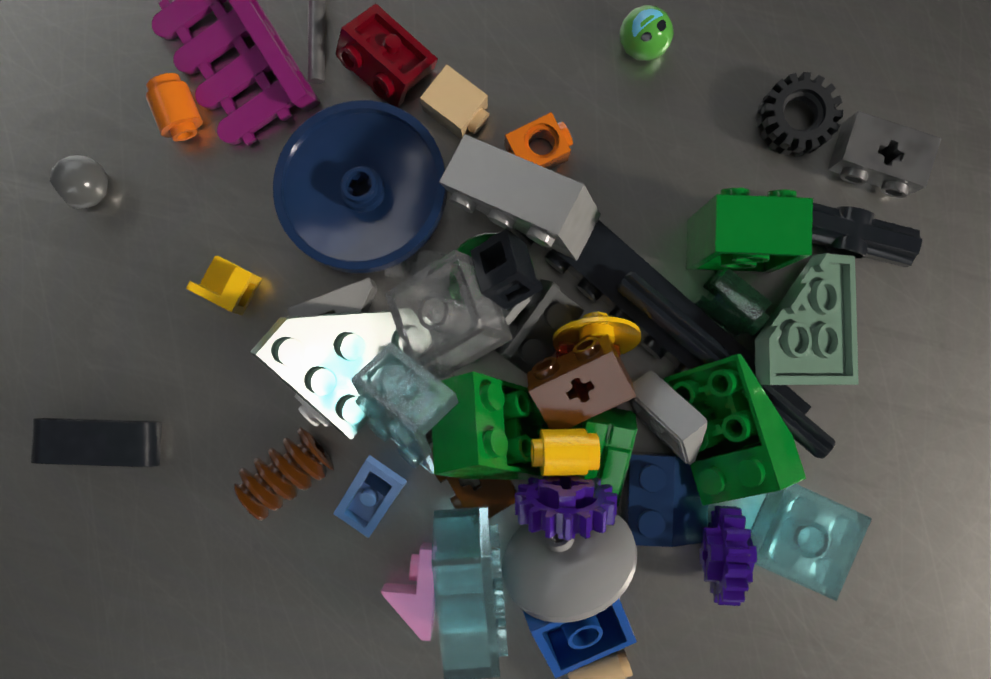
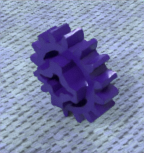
[515,475,617,540]
[699,506,757,606]

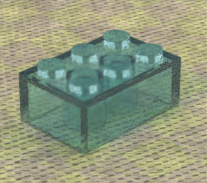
[431,506,508,679]

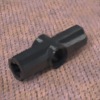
[812,203,922,267]

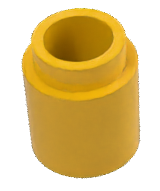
[531,428,600,476]

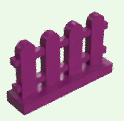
[152,0,321,146]

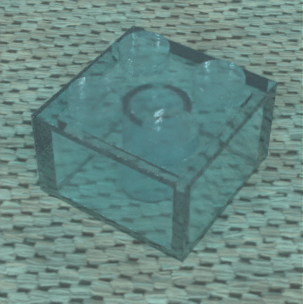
[751,484,872,601]

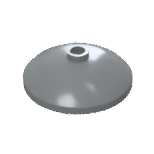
[502,514,637,623]

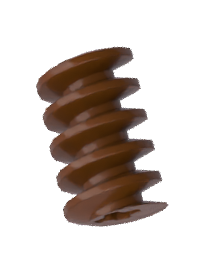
[234,427,334,521]

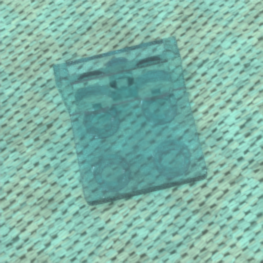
[350,342,459,474]

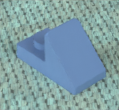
[333,455,408,538]

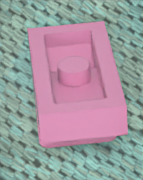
[381,542,440,641]

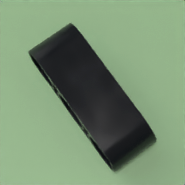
[31,418,162,467]

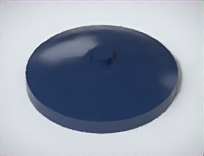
[273,100,448,273]

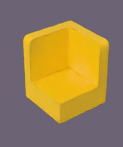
[186,256,262,316]

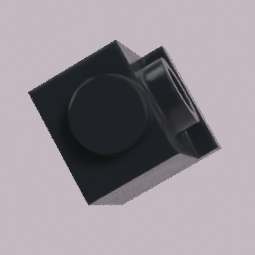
[470,228,543,310]

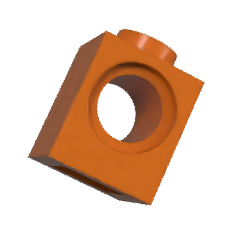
[504,112,573,170]

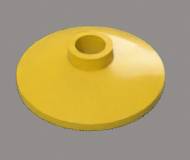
[553,312,641,355]

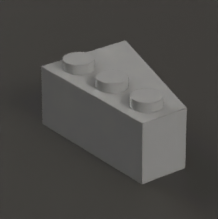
[439,134,601,261]

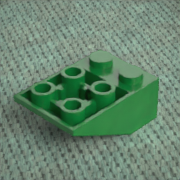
[663,354,806,506]
[430,371,549,480]

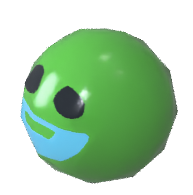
[619,5,674,61]

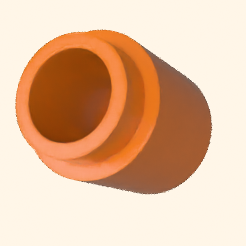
[146,73,203,142]

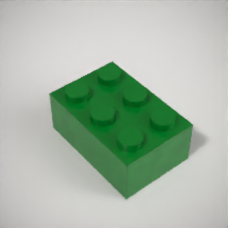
[686,188,813,273]

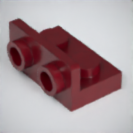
[335,3,438,107]

